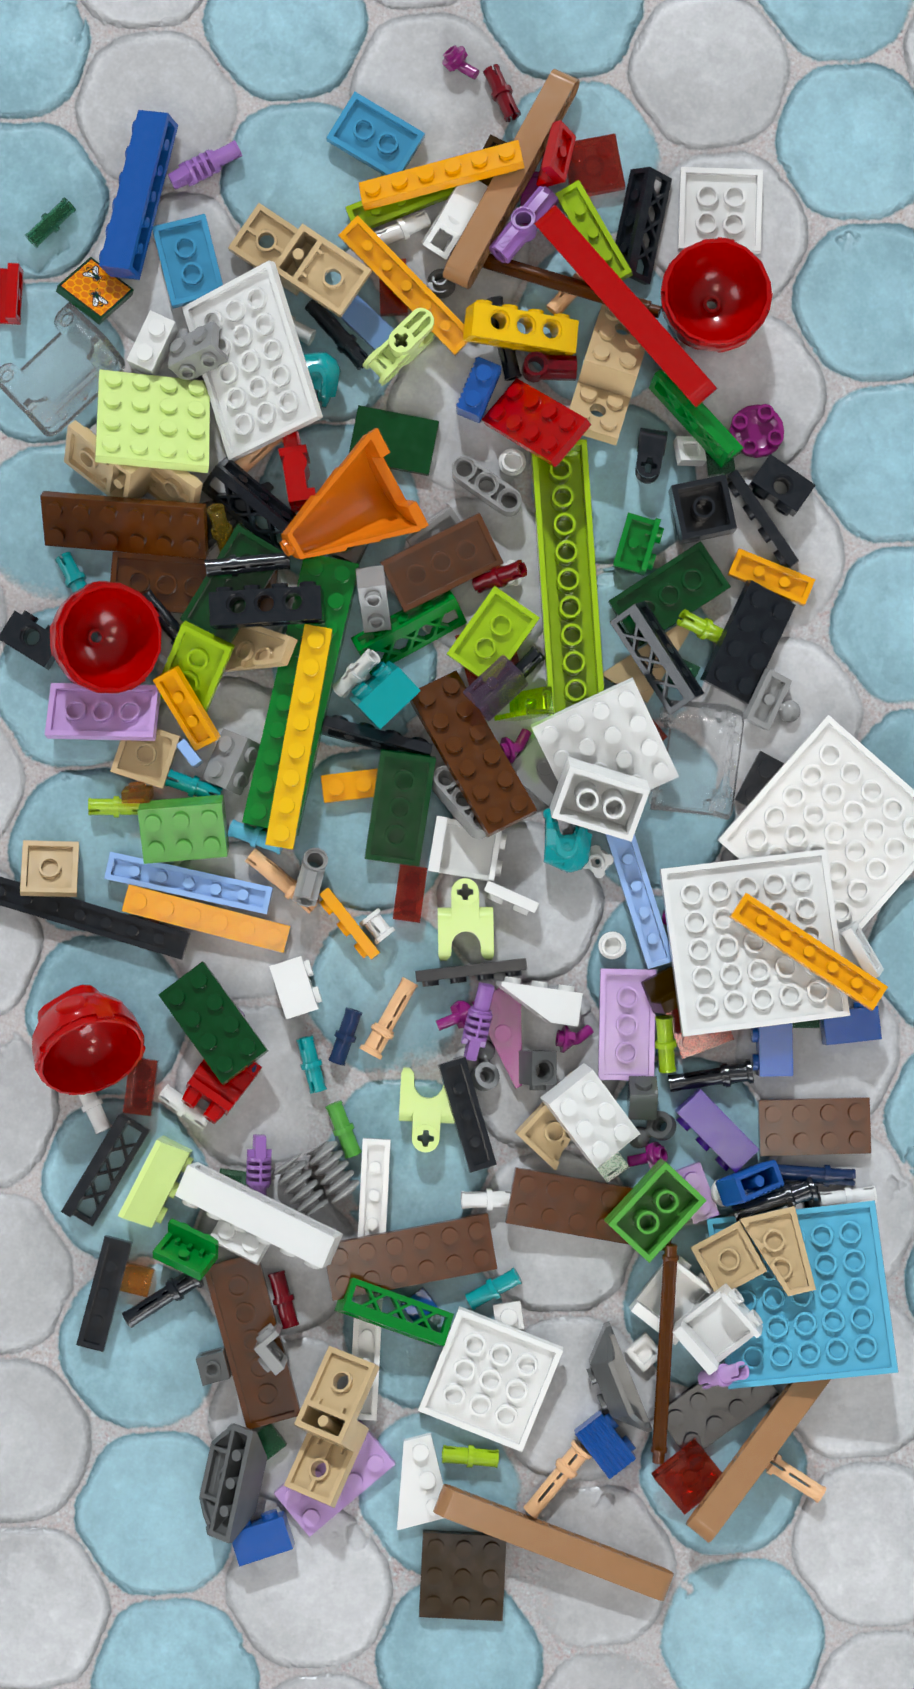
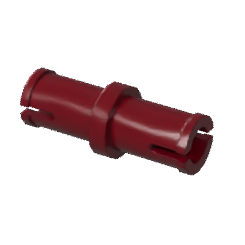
[483,64,521,122]
[472,560,527,593]
[268,1270,299,1329]

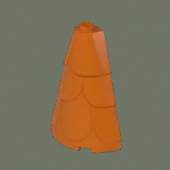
[280,428,429,559]

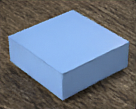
[176,739,204,768]

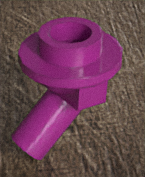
[442,45,479,80]
[499,728,532,764]
[436,1001,471,1031]
[555,1025,594,1053]
[627,1141,668,1169]

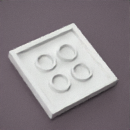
[677,167,763,254]

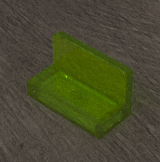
[494,687,554,721]

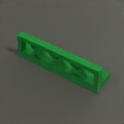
[649,369,744,468]
[351,590,467,675]
[334,1278,454,1346]

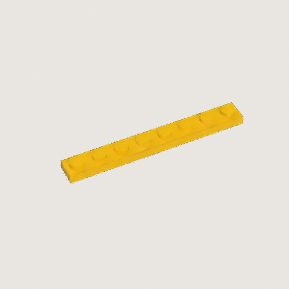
[265,624,333,850]

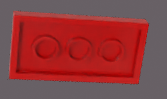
[481,378,591,468]

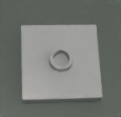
[511,736,558,806]

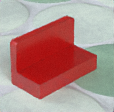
[536,120,576,187]
[0,263,24,325]

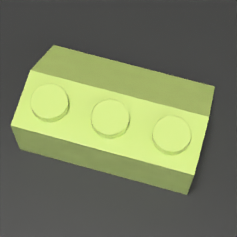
[118,1135,194,1228]

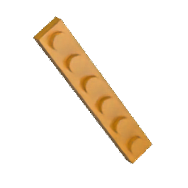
[358,140,525,211]
[338,215,469,356]
[122,884,290,953]
[729,893,888,1011]

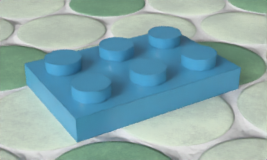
[326,91,425,176]
[152,214,223,309]

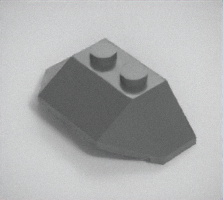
[586,1321,653,1432]
[199,1423,267,1544]

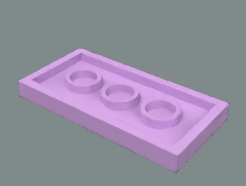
[45,683,161,741]
[598,968,656,1081]
[274,1420,396,1537]

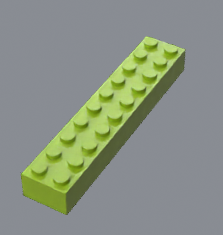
[530,439,604,716]

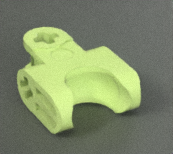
[362,308,434,386]
[438,878,494,961]
[399,1067,454,1153]

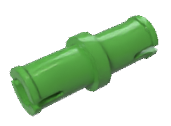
[325,1100,362,1159]

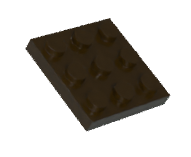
[419,1530,506,1621]

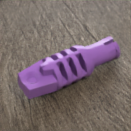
[168,140,242,190]
[461,982,495,1061]
[246,1134,272,1196]

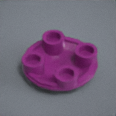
[729,404,784,458]

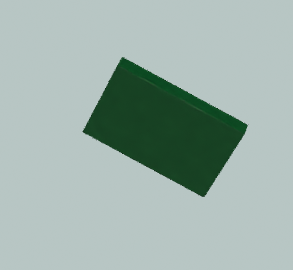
[349,405,439,476]

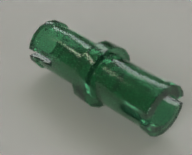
[25,197,76,248]

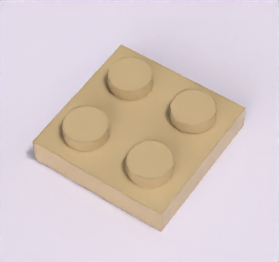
[110,729,181,789]
[20,840,79,897]
[690,1221,768,1292]

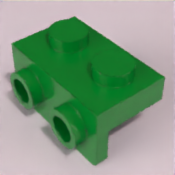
[612,512,664,576]
[152,1218,219,1281]

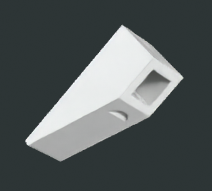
[421,181,488,260]
[495,976,583,1026]

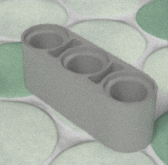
[452,456,522,517]
[432,765,487,839]

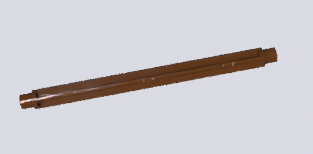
[450,245,662,318]
[651,1243,679,1464]

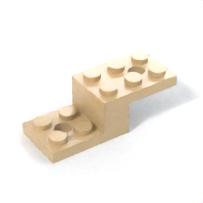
[228,203,372,318]
[570,304,645,446]
[64,420,203,503]
[284,1346,380,1508]

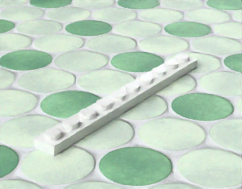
[352,1138,391,1421]

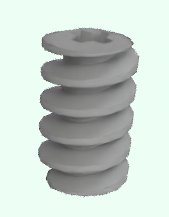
[304,1141,360,1203]
[273,1154,329,1216]

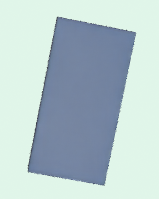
[339,295,394,350]

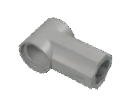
[292,848,328,907]

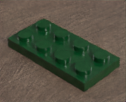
[180,524,282,644]
[608,541,731,648]
[364,749,436,867]
[158,961,269,1085]

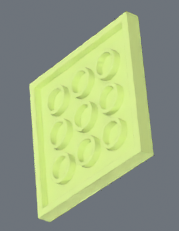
[95,369,210,473]

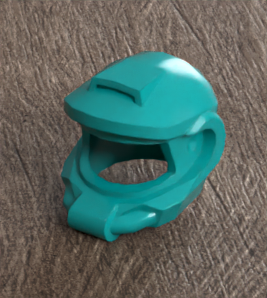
[304,352,341,408]
[543,808,592,873]

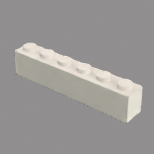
[175,1162,343,1269]

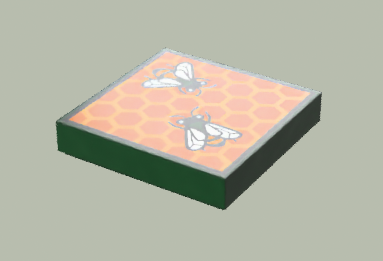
[56,257,134,325]

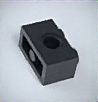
[748,454,816,517]
[0,610,55,670]

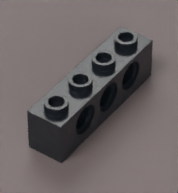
[208,581,325,630]

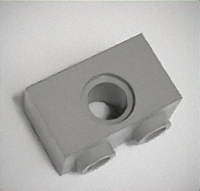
[356,565,391,633]

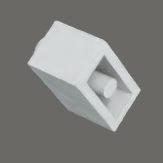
[127,310,179,375]
[269,956,323,1019]

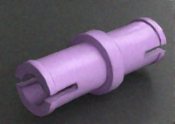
[698,1361,749,1389]

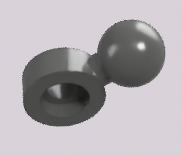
[427,269,456,298]
[470,1040,500,1091]
[630,1111,676,1148]

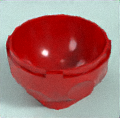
[660,237,773,353]
[50,581,161,694]
[32,984,146,1095]

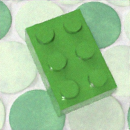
[137,794,229,864]
[604,1158,707,1263]

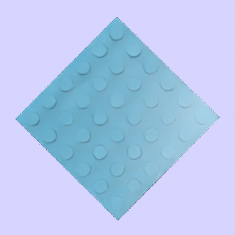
[707,1200,899,1389]

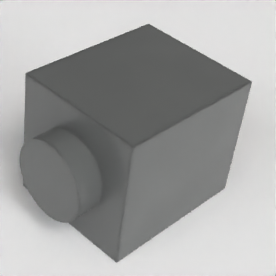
[627,1076,658,1120]

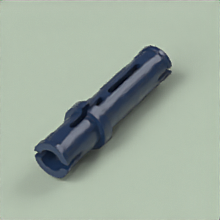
[778,1164,856,1187]

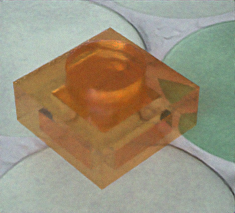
[121,782,154,804]
[120,1262,155,1297]

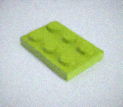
[446,586,540,687]
[160,621,235,712]

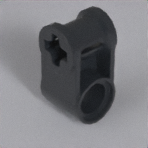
[635,428,668,484]

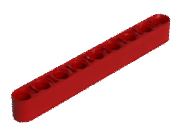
[534,204,717,407]

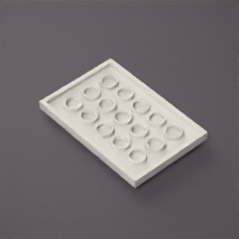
[182,260,323,461]

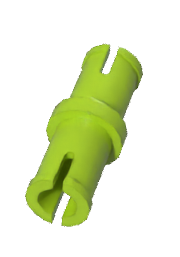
[677,609,724,644]
[88,796,145,818]
[655,1015,677,1073]
[441,1445,499,1468]

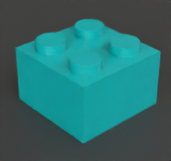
[349,660,421,729]

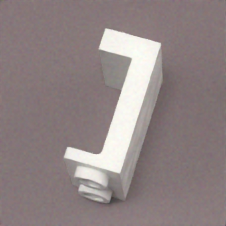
[428,816,507,882]
[838,921,884,978]
[629,1255,714,1345]
[672,1283,763,1375]

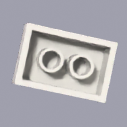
[550,756,650,842]
[540,1063,640,1169]

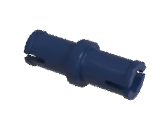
[328,1007,363,1066]

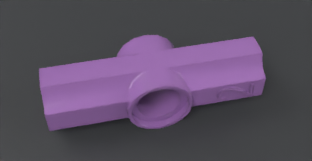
[489,186,559,263]

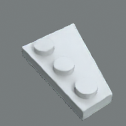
[397,1432,444,1530]

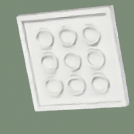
[531,677,679,790]
[418,1306,563,1452]

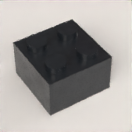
[668,474,737,545]

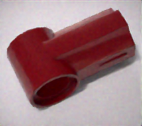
[521,351,577,383]

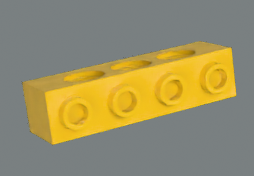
[463,299,579,355]

